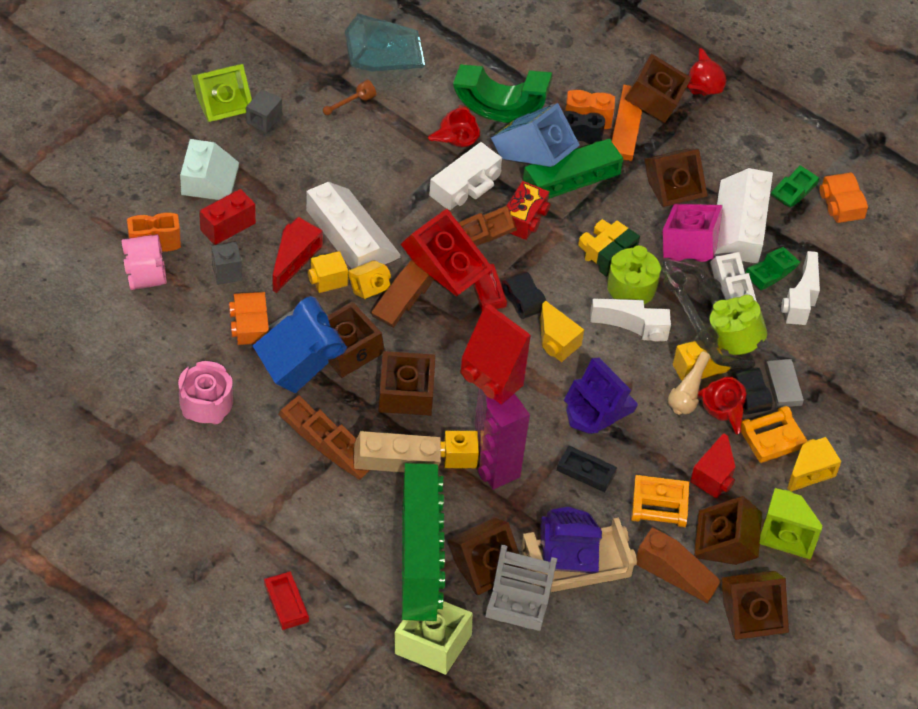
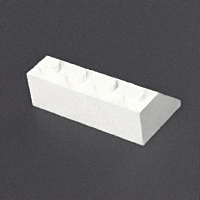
[715,168,773,264]
[306,182,400,269]

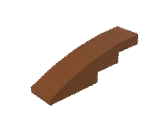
[457,206,517,246]
[371,260,434,328]
[278,395,371,480]

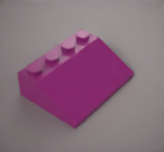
[475,388,530,490]

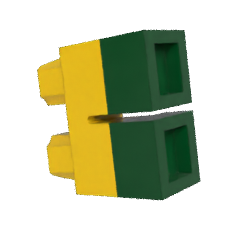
[578,219,640,277]

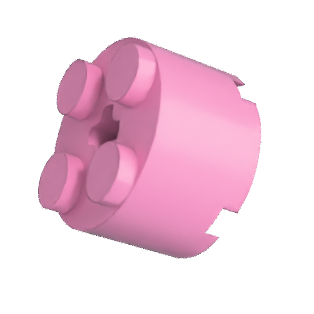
[122,235,167,290]
[178,361,233,424]

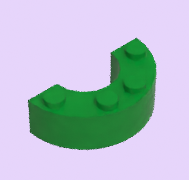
[453,64,552,123]

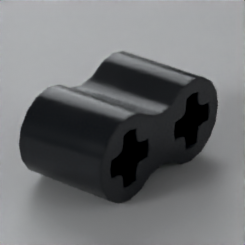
[563,111,605,144]
[502,272,546,319]
[731,367,773,415]

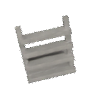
[485,545,557,631]

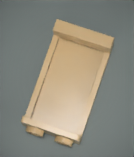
[521,517,637,592]

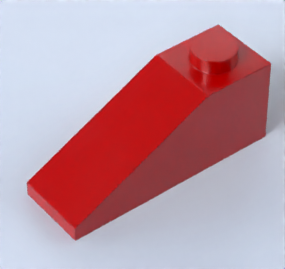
[273,217,323,293]

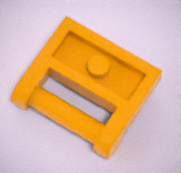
[741,406,807,463]
[631,475,689,528]

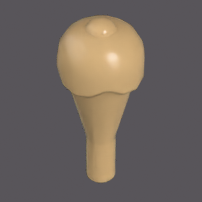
[668,351,710,415]

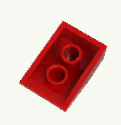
[400,208,494,297]
[460,303,531,405]

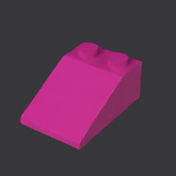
[663,204,723,262]

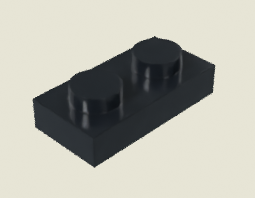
[556,446,617,493]

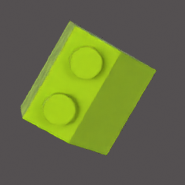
[192,64,252,122]
[760,488,823,560]

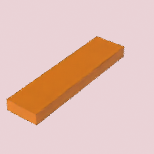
[612,85,642,161]

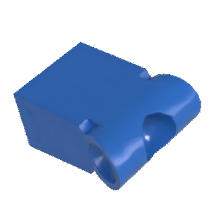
[253,296,347,393]

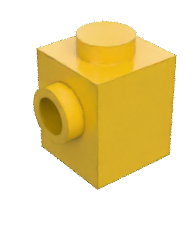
[308,251,348,293]
[348,260,391,299]
[440,431,479,468]

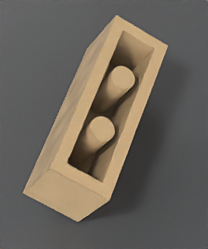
[354,431,441,472]

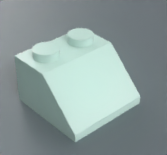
[180,139,239,200]

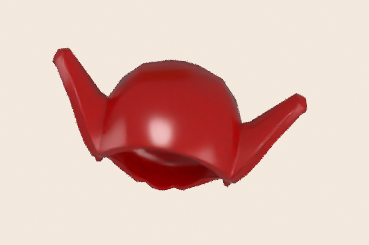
[687,48,727,96]
[428,105,481,148]
[697,377,747,435]

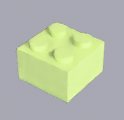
[395,601,473,675]

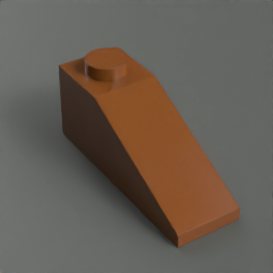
[636,527,721,604]

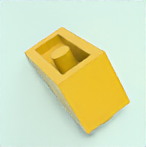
[540,301,584,362]
[673,339,730,381]
[787,437,841,492]

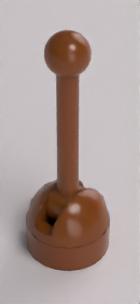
[323,79,377,115]

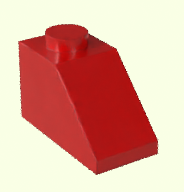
[690,433,736,499]

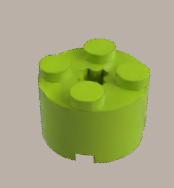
[607,245,661,304]
[710,294,767,355]

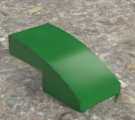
[771,165,819,208]
[745,247,800,291]

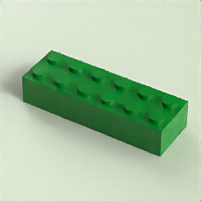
[402,463,445,621]

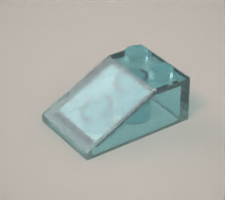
[345,13,425,72]

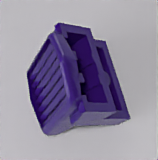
[564,357,638,434]
[541,507,602,573]

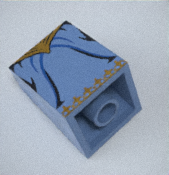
[491,103,580,167]

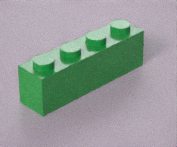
[523,139,623,199]

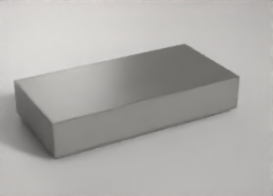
[765,359,804,408]

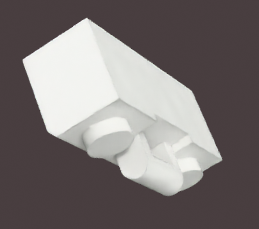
[429,142,502,210]

